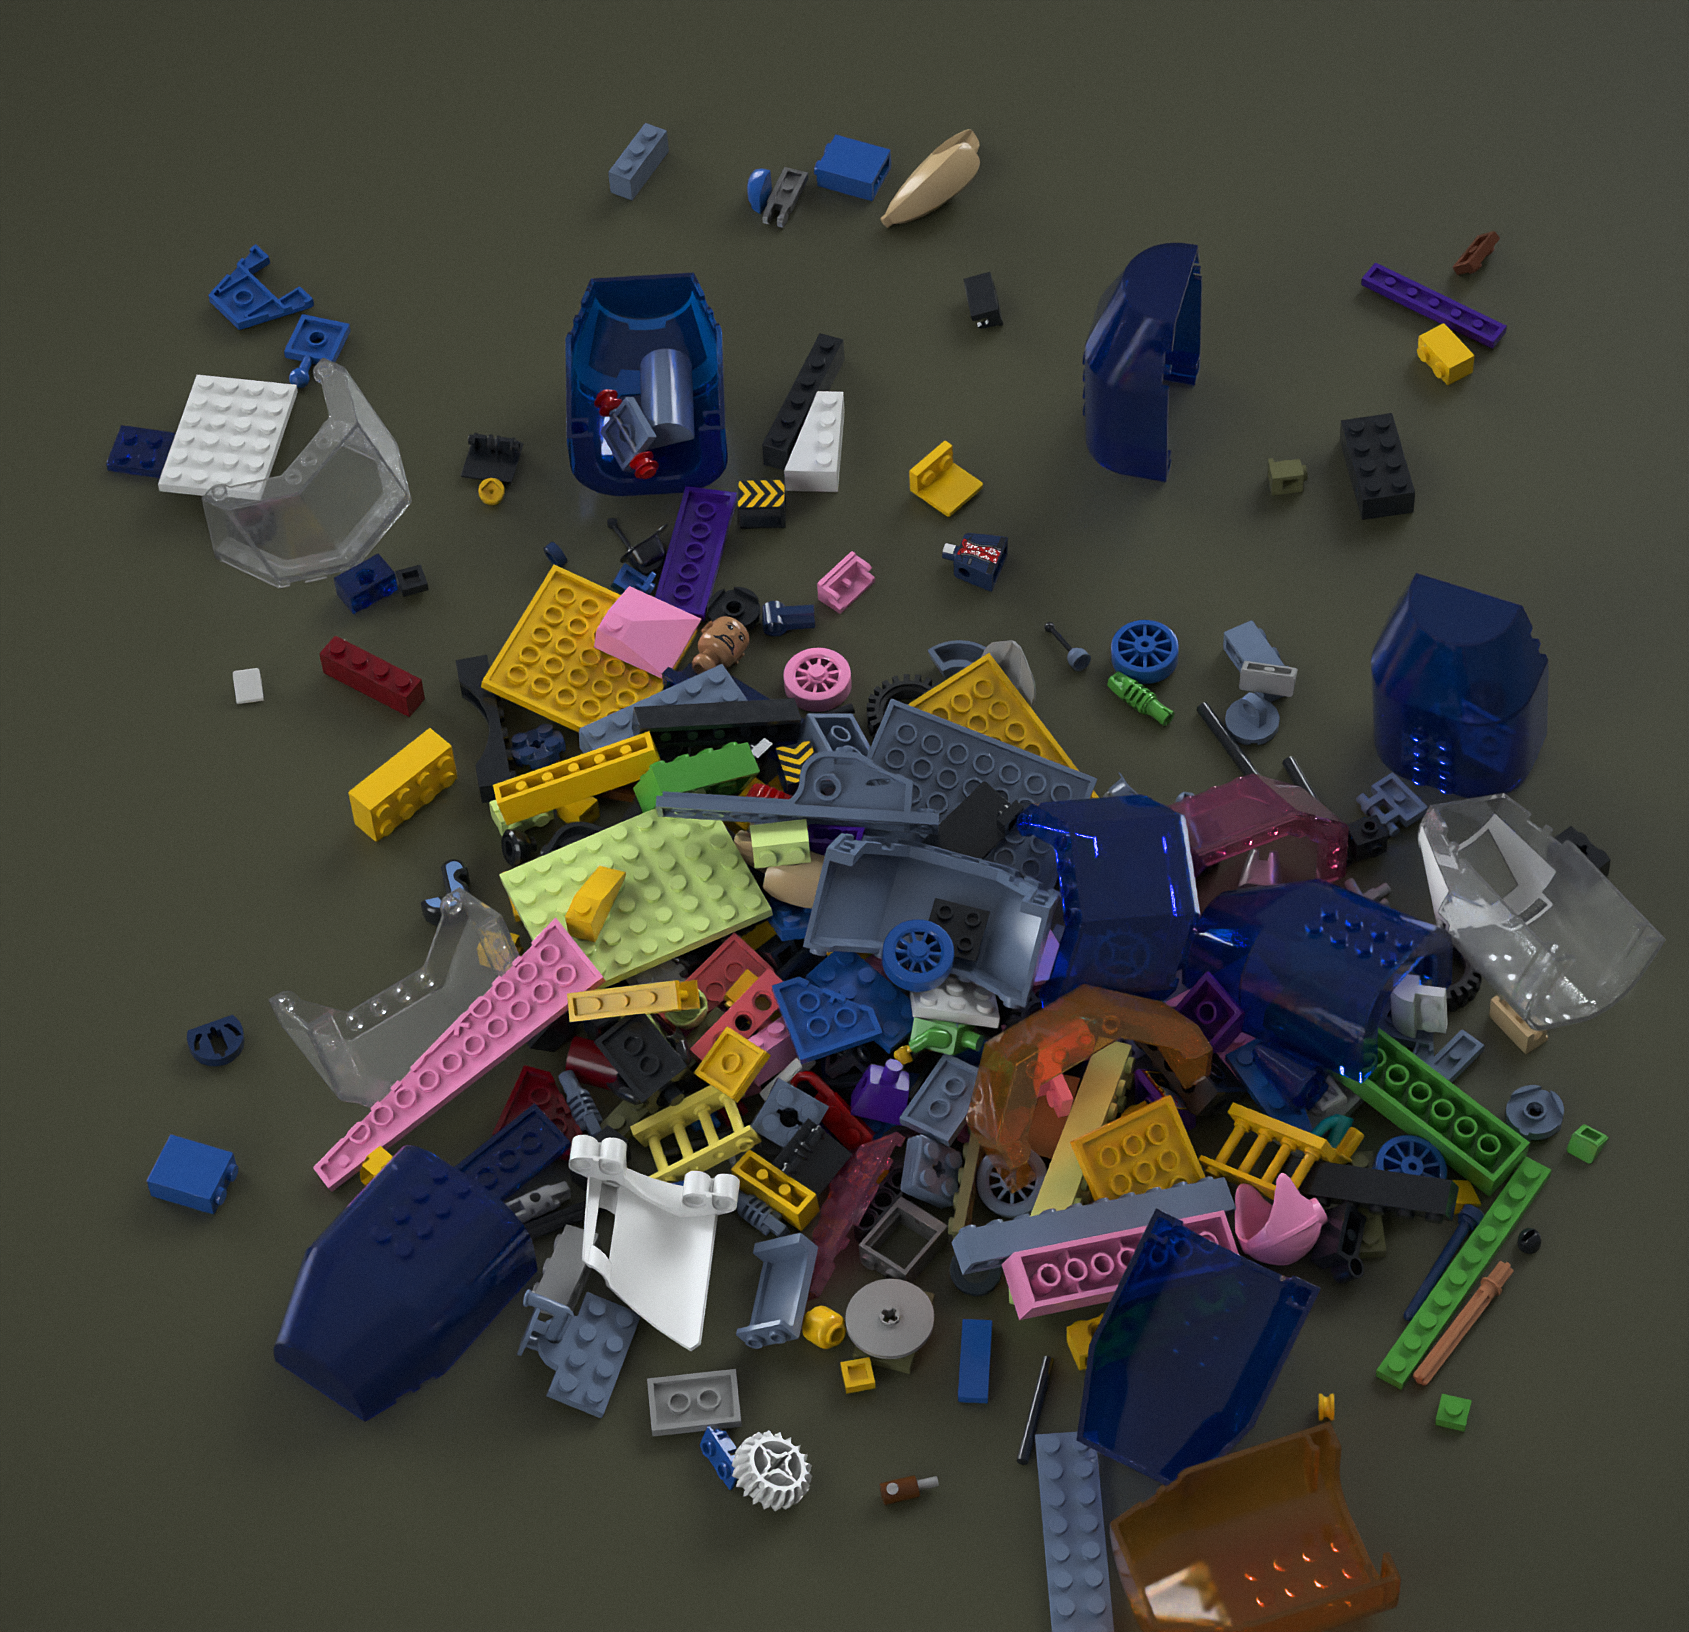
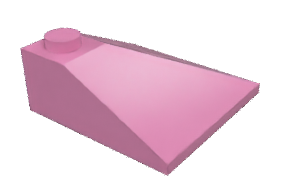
[594,586,701,680]

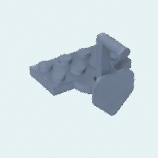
[517,1289,641,1418]

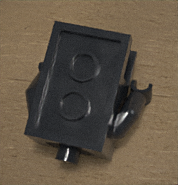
[594,1013,700,1115]

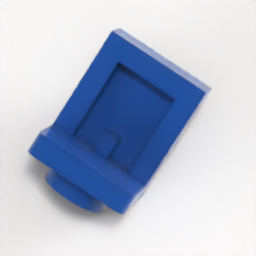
[610,563,656,595]

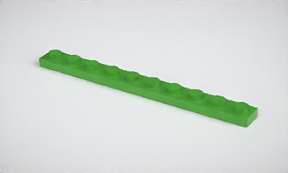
[1376,1157,1551,1390]

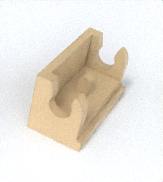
[1489,990,1548,1054]

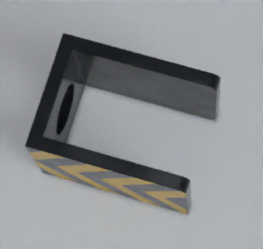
[738,480,786,529]

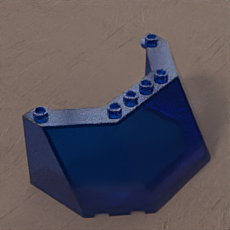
[1017,794,1200,1030]

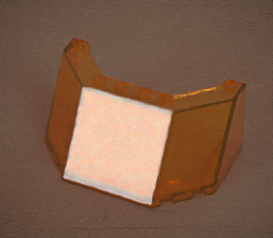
[966,984,1213,1194]

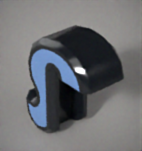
[421,859,472,926]

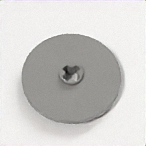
[845,1279,934,1359]

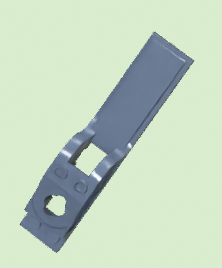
[656,747,939,835]

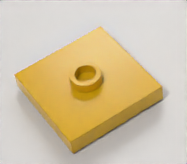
[694,1026,771,1103]

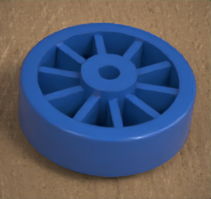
[1111,620,1179,684]
[882,919,954,992]
[1372,1135,1447,1179]

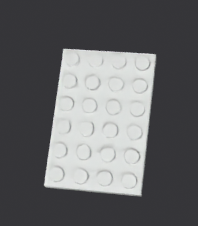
[158,375,298,502]

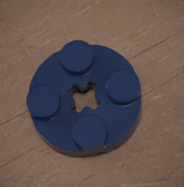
[511,724,566,769]

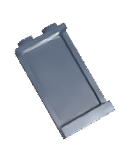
[736,1233,818,1349]

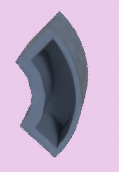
[928,640,986,680]

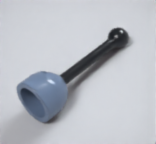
[1044,622,1091,671]

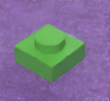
[1435,1394,1472,1432]

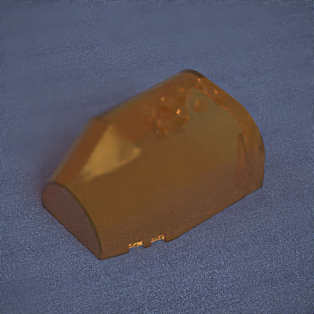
[1110,1422,1401,1632]

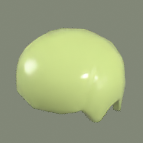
[664,989,708,1029]

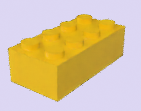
[348,728,457,842]

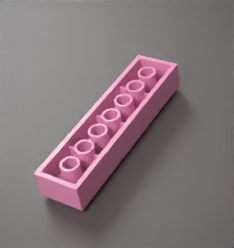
[1002,1210,1242,1320]

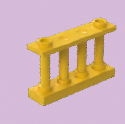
[567,980,700,1022]
[1198,1102,1336,1200]

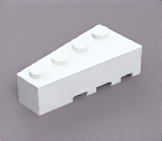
[784,391,845,492]

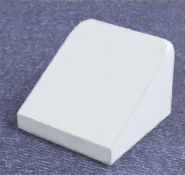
[233,668,264,704]

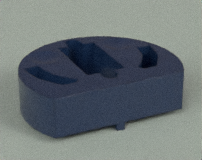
[187,1015,245,1066]

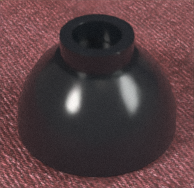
[501,829,537,867]

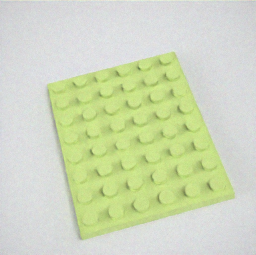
[499,788,773,990]

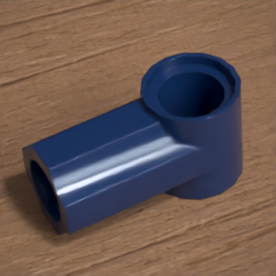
[762,601,815,637]

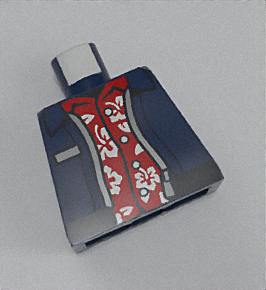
[942,533,1008,592]

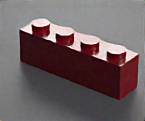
[319,635,425,717]

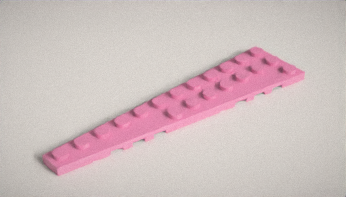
[313,917,606,1192]

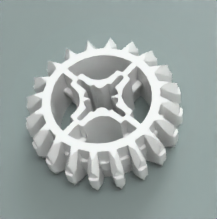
[732,1431,813,1511]

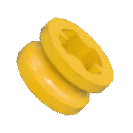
[1318,1394,1335,1421]

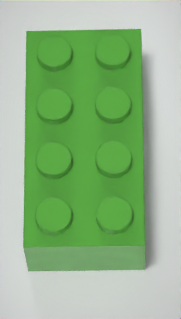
[633,742,760,813]

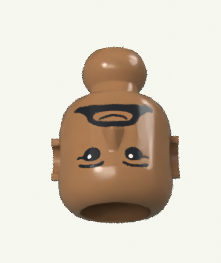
[692,616,749,674]

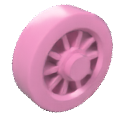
[783,648,851,712]

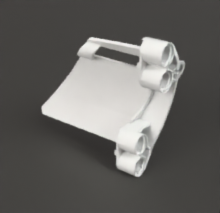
[569,1135,740,1351]

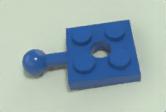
[284,314,351,389]

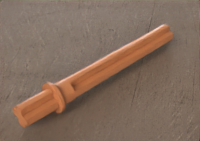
[1413,1260,1514,1386]

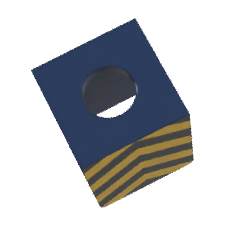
[776,741,823,796]

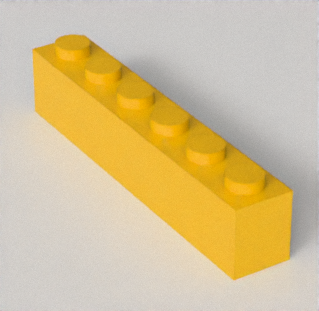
[493,731,661,825]

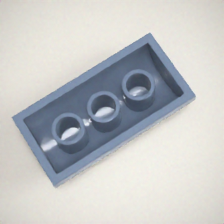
[640,349,695,450]

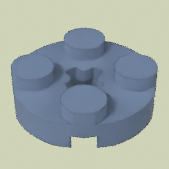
[1505,1085,1564,1141]

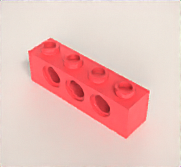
[690,968,783,1064]

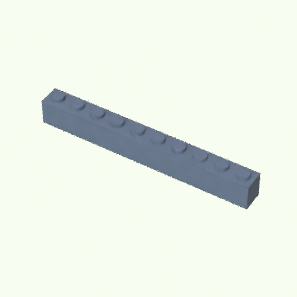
[951,1176,1236,1275]

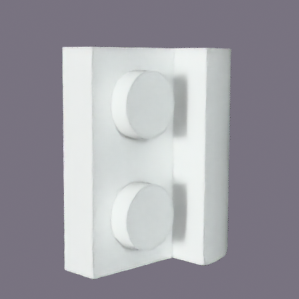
[1390,972,1448,1038]

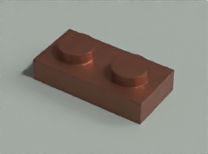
[1452,231,1500,275]

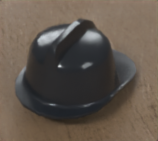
[620,524,668,574]

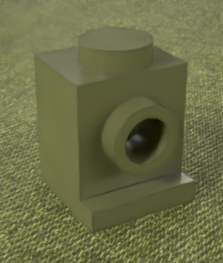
[1267,458,1308,496]

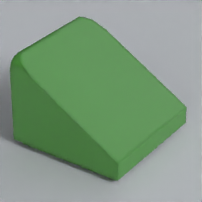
[1567,1124,1609,1164]

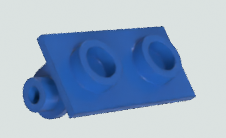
[699,1426,737,1490]

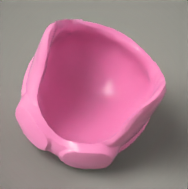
[1234,1173,1327,1265]

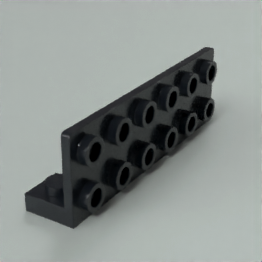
[920,781,1025,860]

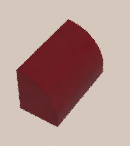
[565,1036,618,1090]

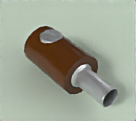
[879,1475,939,1505]

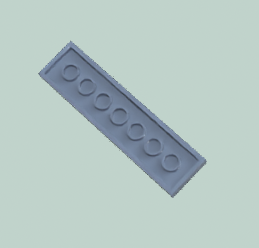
[1035,1431,1114,1632]

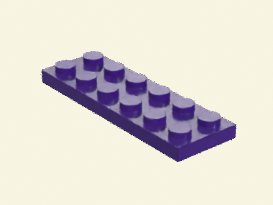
[655,486,737,621]

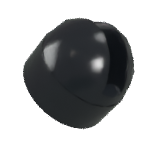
[1517,1228,1542,1254]

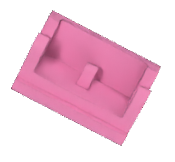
[817,551,875,614]

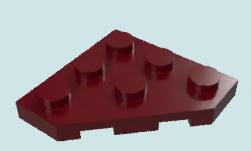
[492,1065,583,1161]

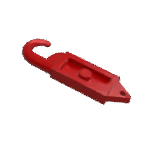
[790,1071,878,1159]

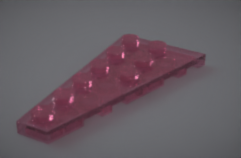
[807,1132,905,1301]

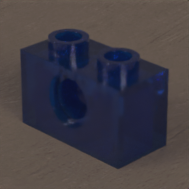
[334,553,398,614]

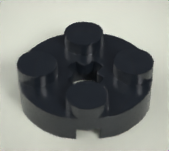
[708,587,761,631]

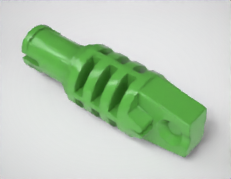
[1107,671,1175,726]

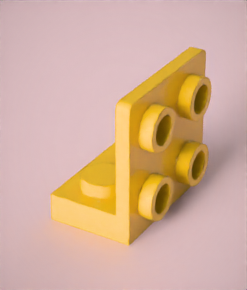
[909,441,983,517]

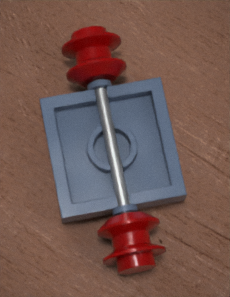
[594,389,659,479]

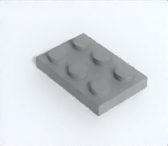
[647,1369,742,1437]

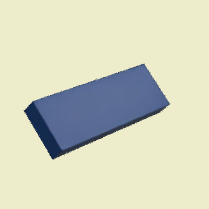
[958,1319,992,1403]

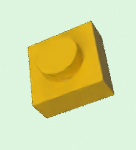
[840,1357,876,1394]

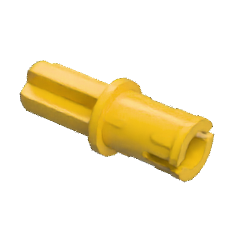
[1331,1127,1364,1165]

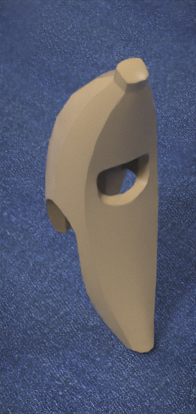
[880,129,980,228]
[734,830,825,909]

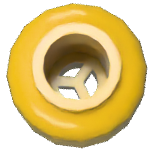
[802,1305,846,1349]

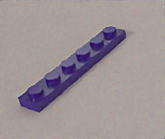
[1361,262,1507,349]

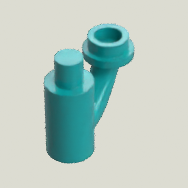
[1310,1114,1354,1149]

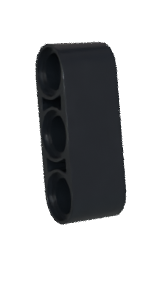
[853,1167,913,1243]

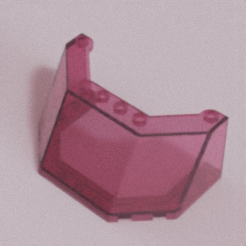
[1101,773,1349,940]

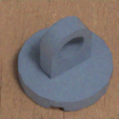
[1225,693,1280,745]

